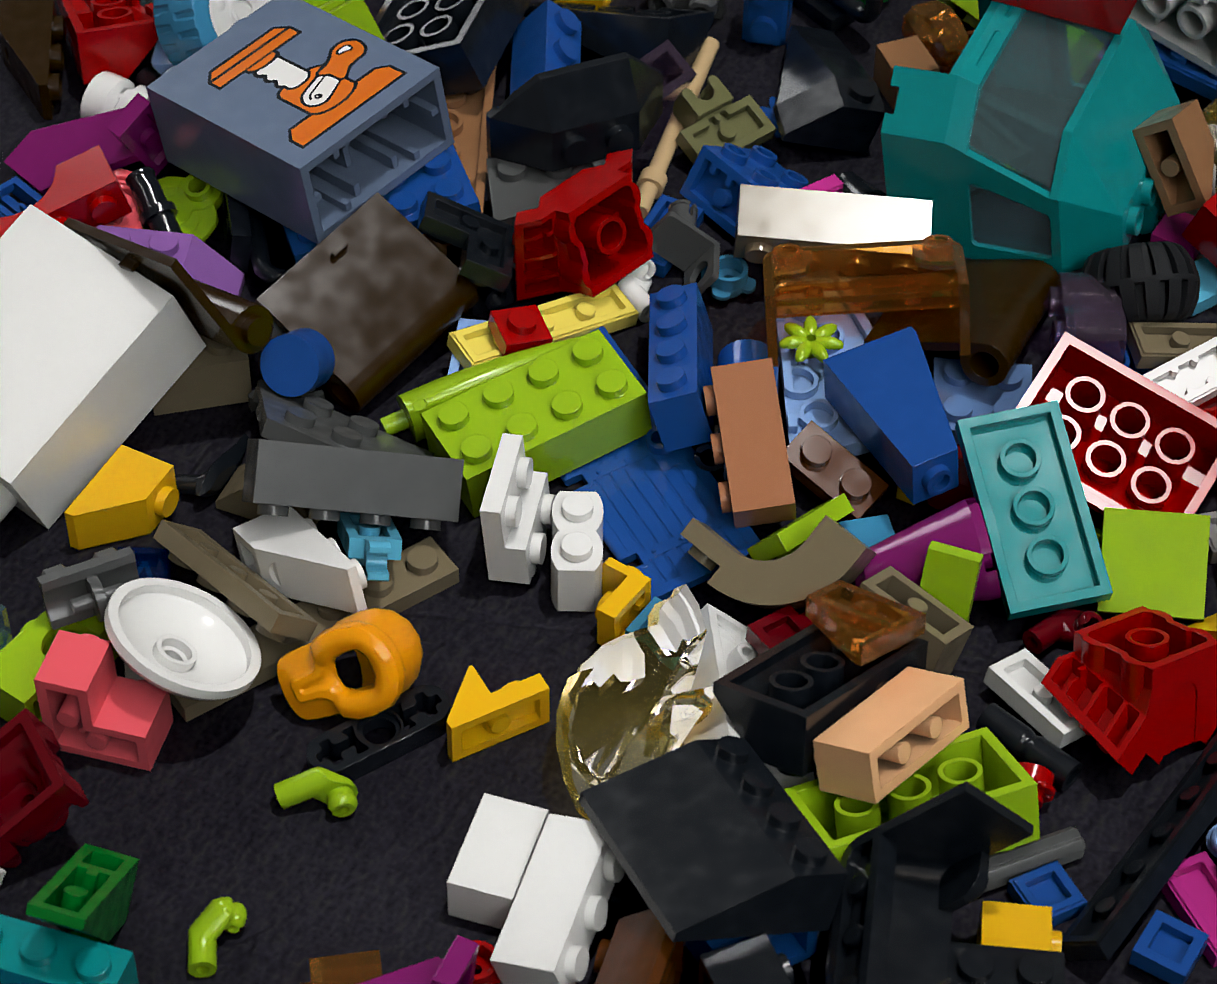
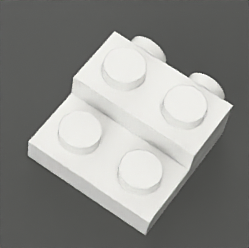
[480,433,556,585]

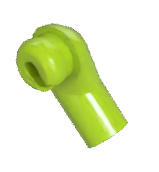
[274,767,358,817]

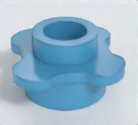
[701,255,756,301]

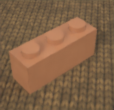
[703,358,796,528]

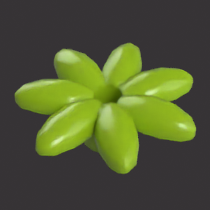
[779,316,843,362]

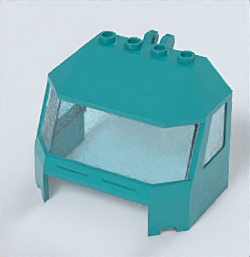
[881,0,1180,275]

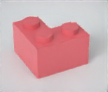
[34,630,174,771]

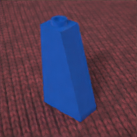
[823,326,959,505]

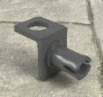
[650,199,720,294]

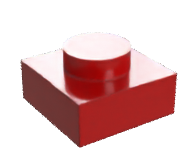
[488,304,553,356]

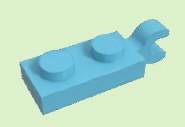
[336,512,402,582]

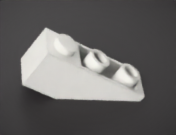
[232,506,368,613]

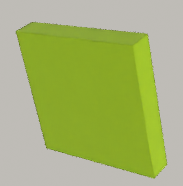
[1096,507,1211,621]

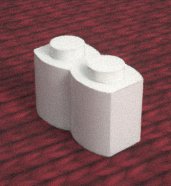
[551,491,604,612]

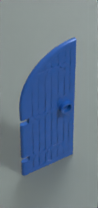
[560,326,760,601]

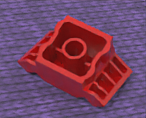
[512,148,654,301]
[1041,606,1217,775]

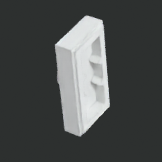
[1143,336,1217,406]

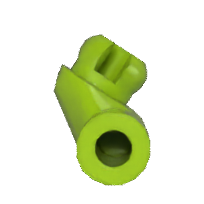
[188,897,247,978]

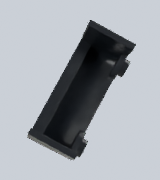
[826,781,1033,984]

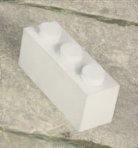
[490,813,625,984]

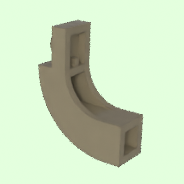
[681,515,877,610]

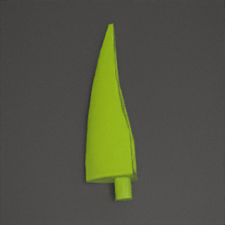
[379,335,584,442]

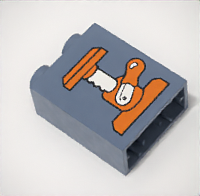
[146,0,454,244]

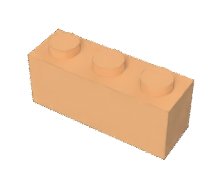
[812,666,970,804]

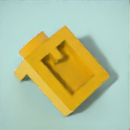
[595,557,651,646]

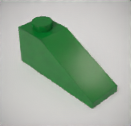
[26,843,139,942]

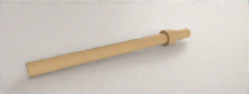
[636,37,720,219]

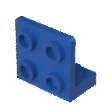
[679,143,809,238]

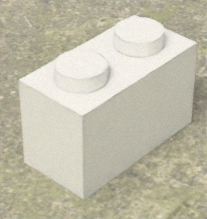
[447,793,549,929]

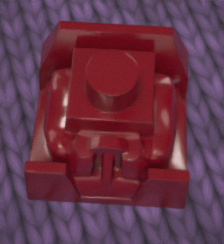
[0,708,89,868]

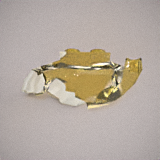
[556,584,714,820]

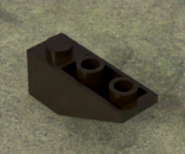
[0,0,66,120]

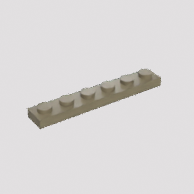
[170,536,459,722]

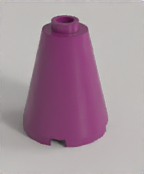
[855,497,1001,601]

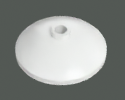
[104,578,261,701]

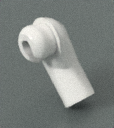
[617,260,656,322]

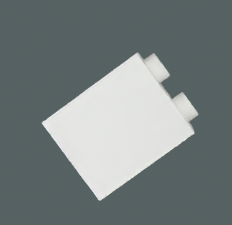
[0,204,206,530]

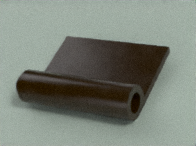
[255,192,479,413]
[63,218,274,354]
[864,259,1060,387]

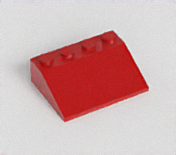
[1015,331,1217,515]

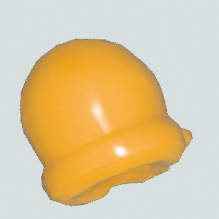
[277,608,423,720]

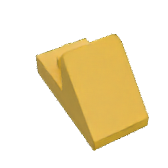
[446,665,550,762]

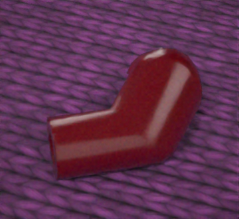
[1022,608,1103,655]

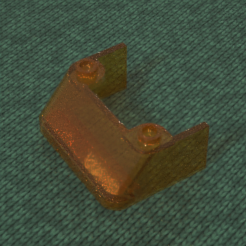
[763,234,971,367]

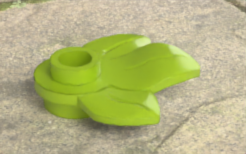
[143,174,223,242]

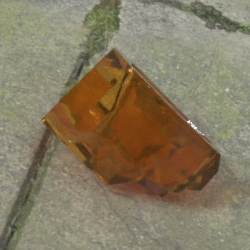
[902,0,969,68]

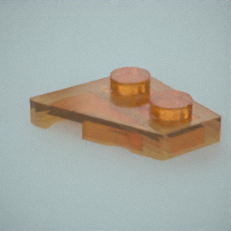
[805,580,926,666]

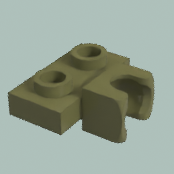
[673,75,777,164]

